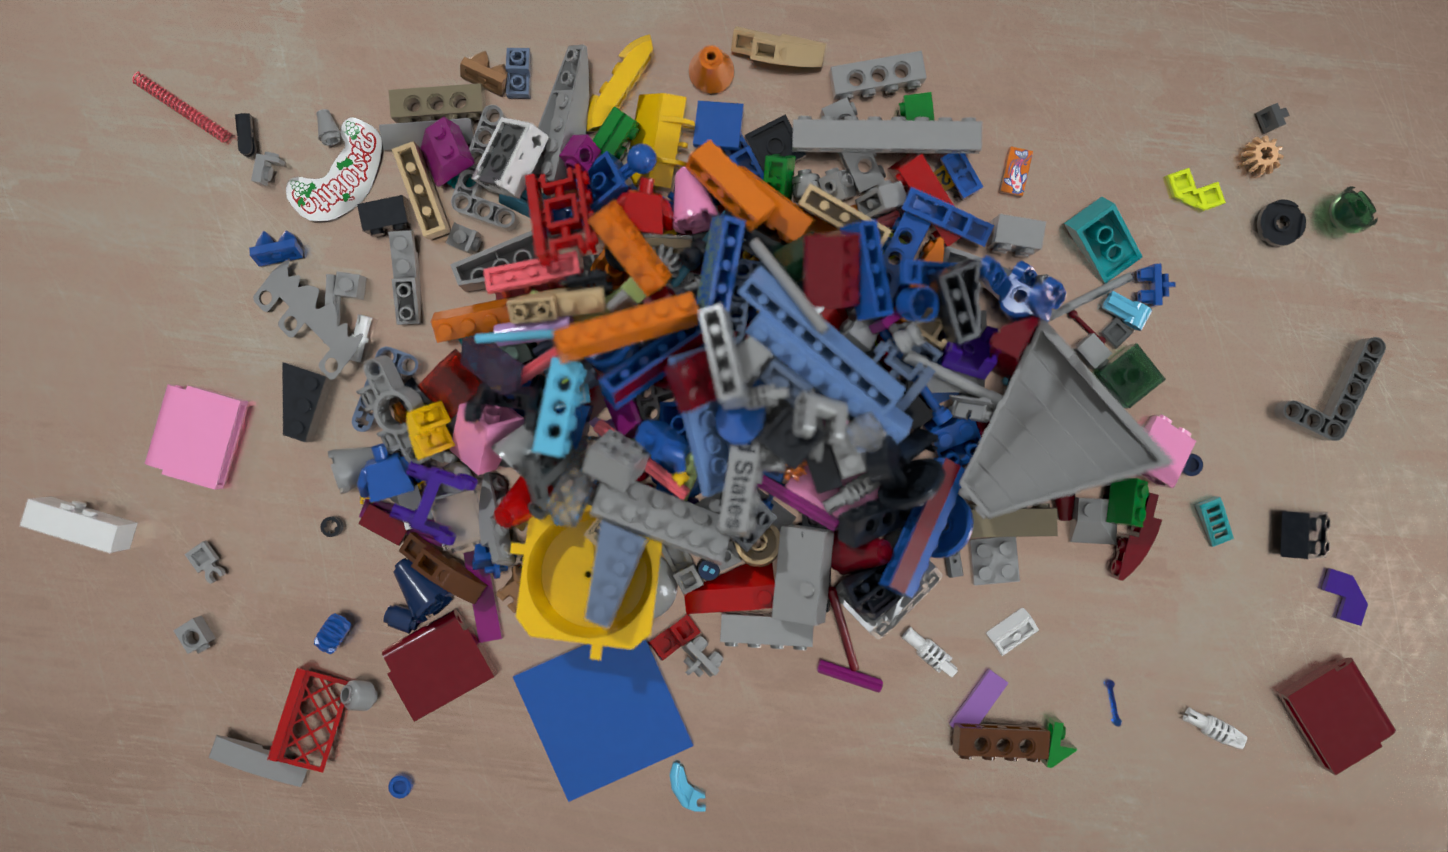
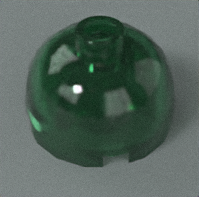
[1329,186,1378,234]

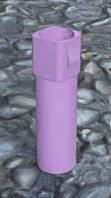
[494,315,575,347]

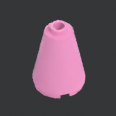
[673,166,719,234]

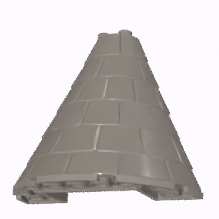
[959,319,1174,519]

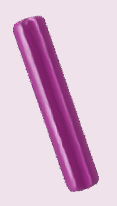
[817,660,883,692]

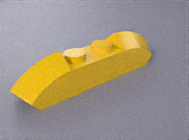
[586,34,654,132]

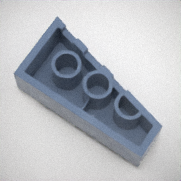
[585,520,649,628]

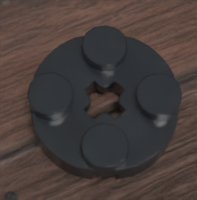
[1257,199,1306,246]

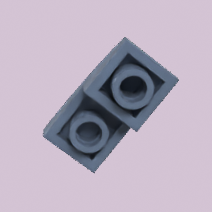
[506,48,531,98]

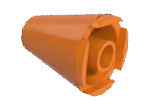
[689,45,734,94]

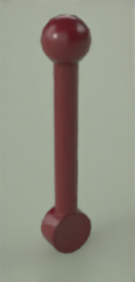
[1069,310,1106,344]

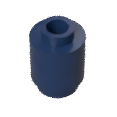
[383,605,419,634]

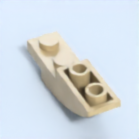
[731,26,827,67]
[506,286,607,324]

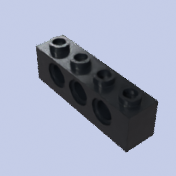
[838,498,912,548]

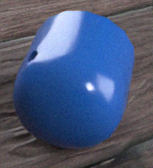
[896,287,939,321]

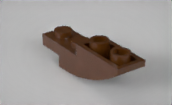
[399,532,488,604]

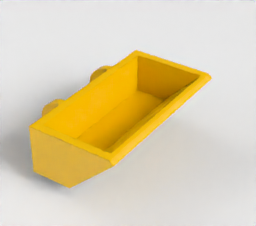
[629,93,695,193]

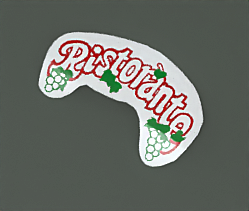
[286,117,382,221]

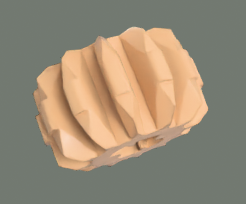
[1241,136,1284,176]

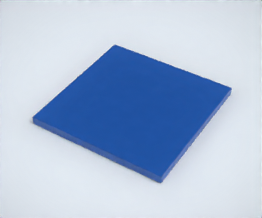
[513,638,694,802]

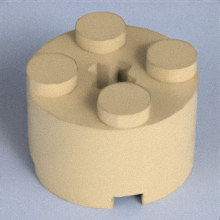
[735,524,780,567]

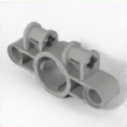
[356,355,433,464]

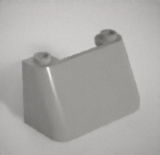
[836,529,943,639]

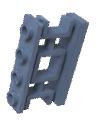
[870,337,936,437]

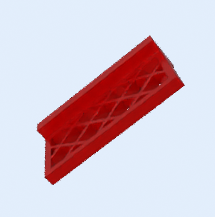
[267,667,349,773]

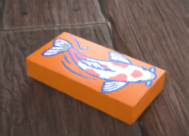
[999,146,1033,197]

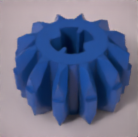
[314,613,351,654]

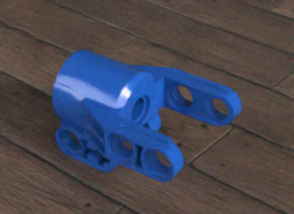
[979,256,1067,323]

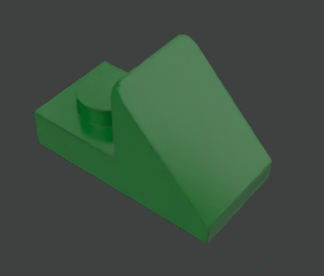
[1042,717,1078,768]

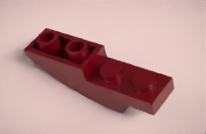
[1111,493,1162,581]

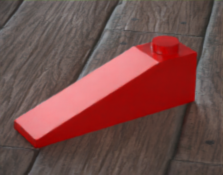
[684,563,775,614]

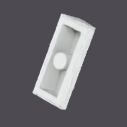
[986,608,1039,656]

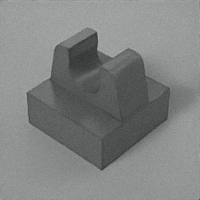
[1256,103,1290,134]

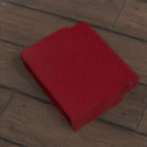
[382,609,498,722]
[1278,657,1396,776]

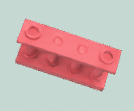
[483,251,584,300]

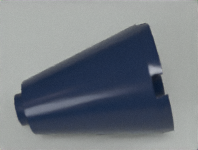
[393,558,454,623]

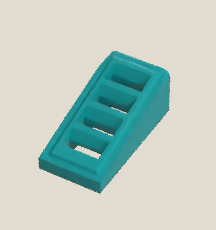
[1195,496,1234,547]

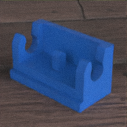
[940,153,983,200]

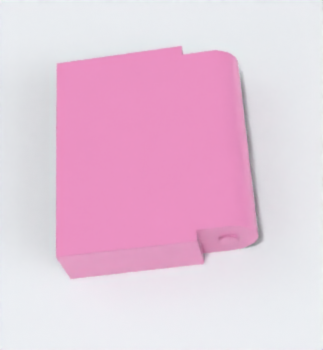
[145,384,248,490]

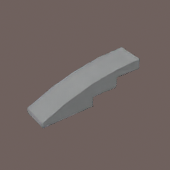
[209,735,308,787]

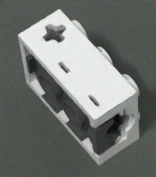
[471,117,549,199]

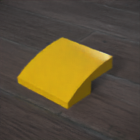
[407,400,455,461]

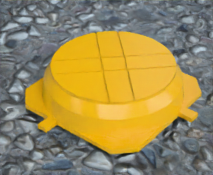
[510,501,663,660]

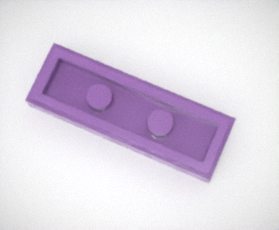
[949,668,1008,728]

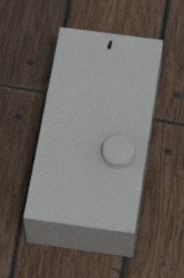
[772,524,834,626]

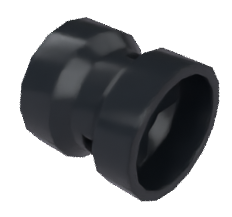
[679,238,707,271]

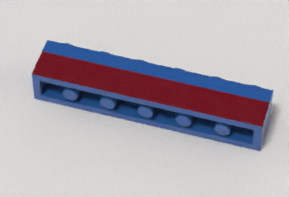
[599,316,707,410]
[879,458,966,598]

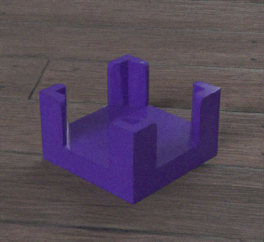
[941,326,998,380]

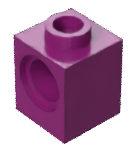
[559,135,601,172]

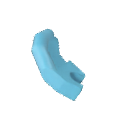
[669,762,706,812]

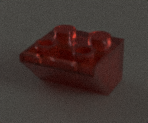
[418,348,485,419]

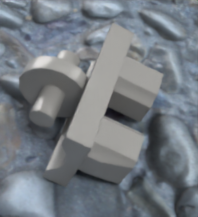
[681,636,724,677]

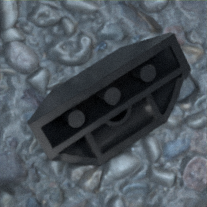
[842,550,903,621]

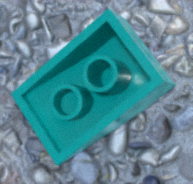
[1064,197,1143,284]

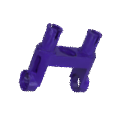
[389,461,478,545]

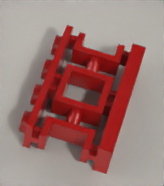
[525,163,600,267]

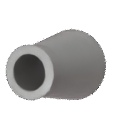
[316,109,341,146]

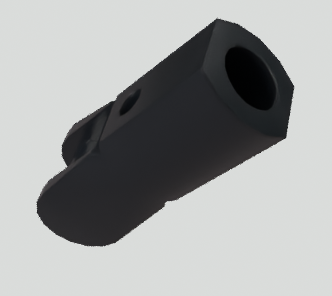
[235,113,256,157]

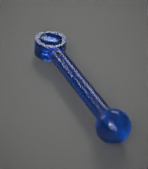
[1105,679,1122,727]

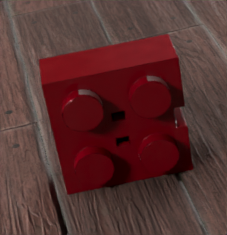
[664,349,719,413]

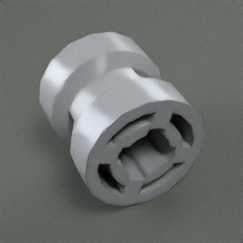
[893,322,925,354]

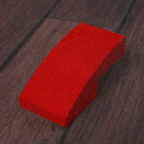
[648,614,701,661]

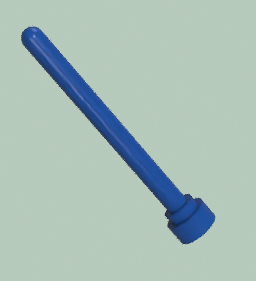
[880,329,953,426]

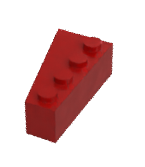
[887,153,961,247]

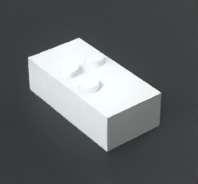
[20,497,138,553]

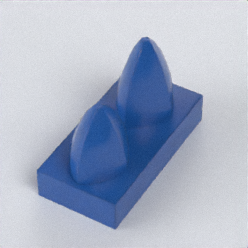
[249,231,303,266]

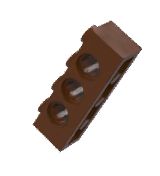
[952,723,1050,762]

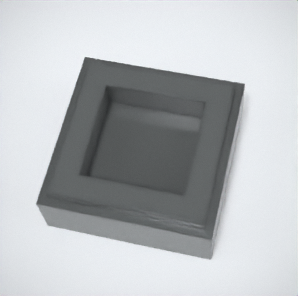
[1099,317,1132,349]

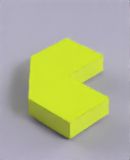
[1165,168,1226,212]

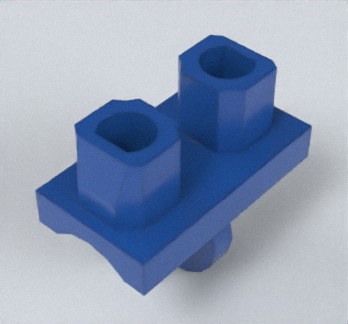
[1137,264,1176,307]
[472,544,517,579]

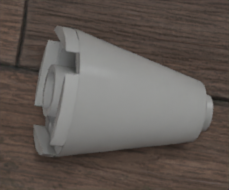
[491,424,555,479]
[328,447,393,495]

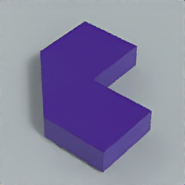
[1321,568,1368,626]

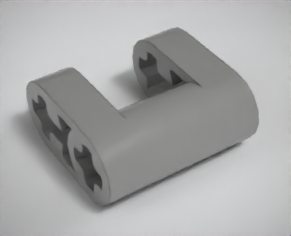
[793,391,848,446]

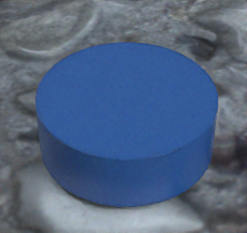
[388,774,413,799]

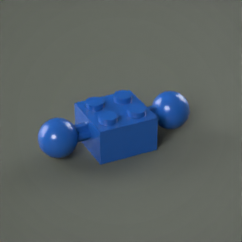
[559,144,657,231]

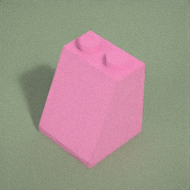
[450,403,525,475]
[1141,414,1196,488]

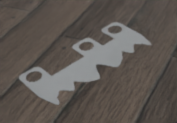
[253,259,363,380]

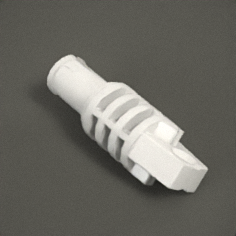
[902,627,958,677]
[1183,707,1248,749]

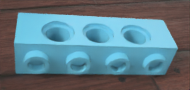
[532,357,587,458]

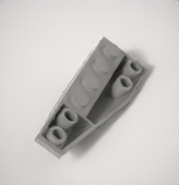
[532,45,589,183]

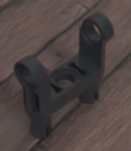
[464,368,546,431]

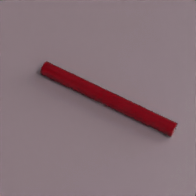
[828,587,859,671]

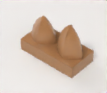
[460,51,507,96]

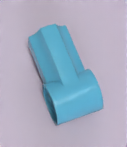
[1102,291,1153,331]

